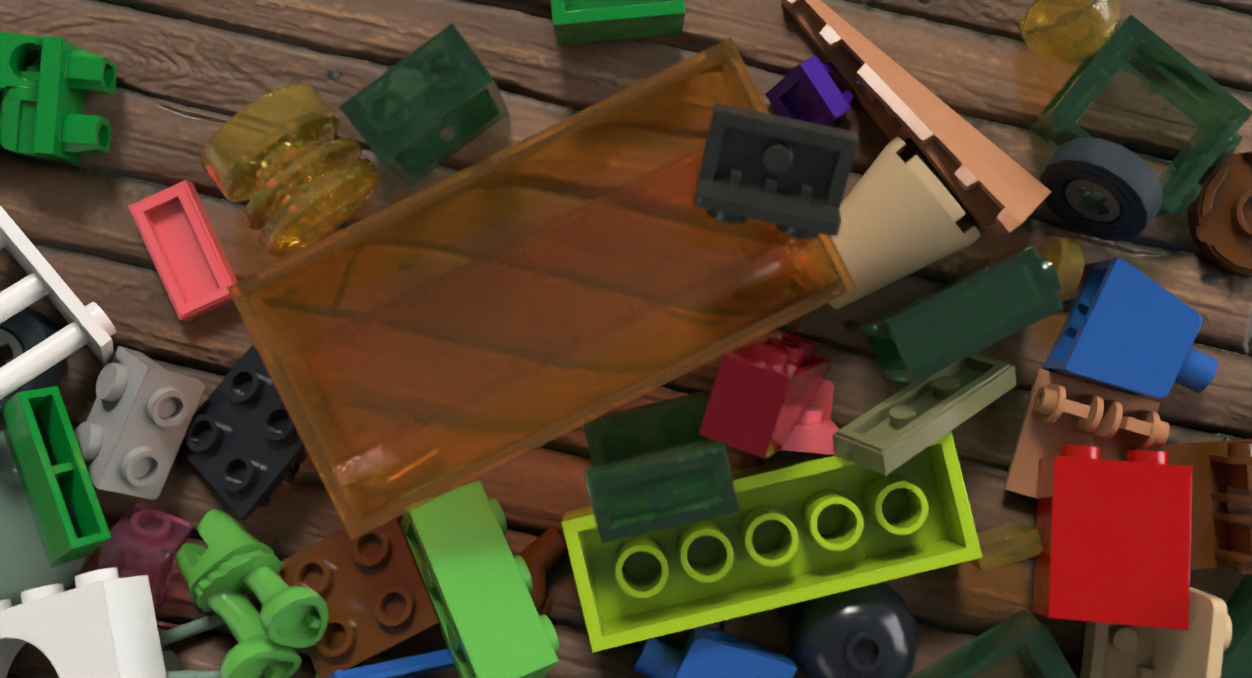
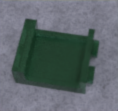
[584,392,739,543]

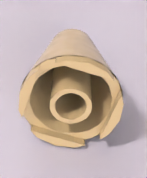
[794,137,981,310]

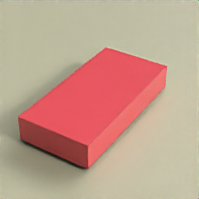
[128,180,244,321]

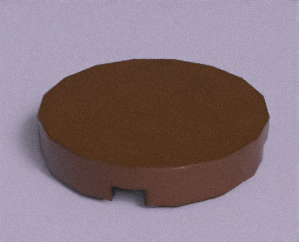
[1187,151,1252,276]

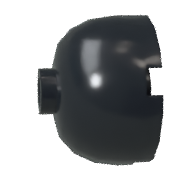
[787,582,919,678]

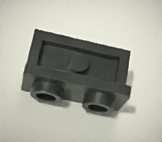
[693,102,859,239]

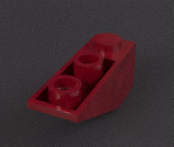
[699,334,833,459]

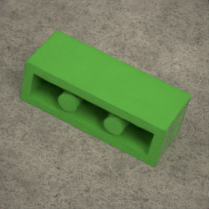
[401,480,559,678]

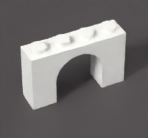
[0,567,167,678]

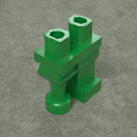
[0,32,117,164]

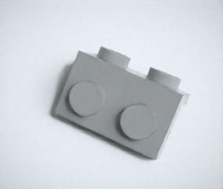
[75,346,205,500]

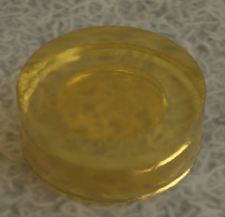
[1030,235,1085,302]

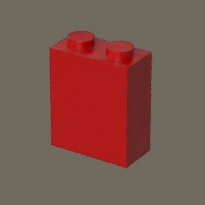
[1033,445,1193,631]

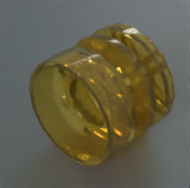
[201,83,382,256]

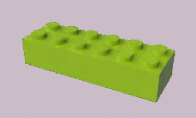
[561,431,983,652]

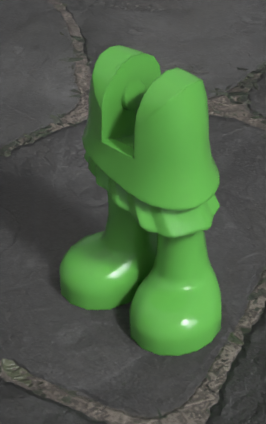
[175,509,329,678]

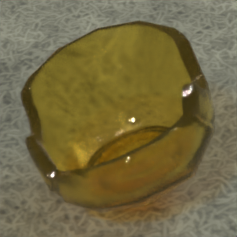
[1017,0,1121,64]

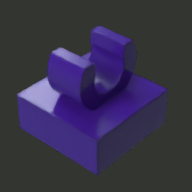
[765,55,853,126]

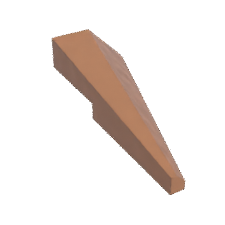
[781,0,1051,239]

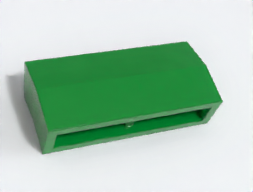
[0,386,111,568]

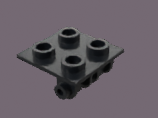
[179,345,334,520]

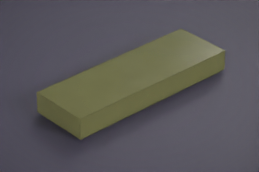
[832,350,1017,475]

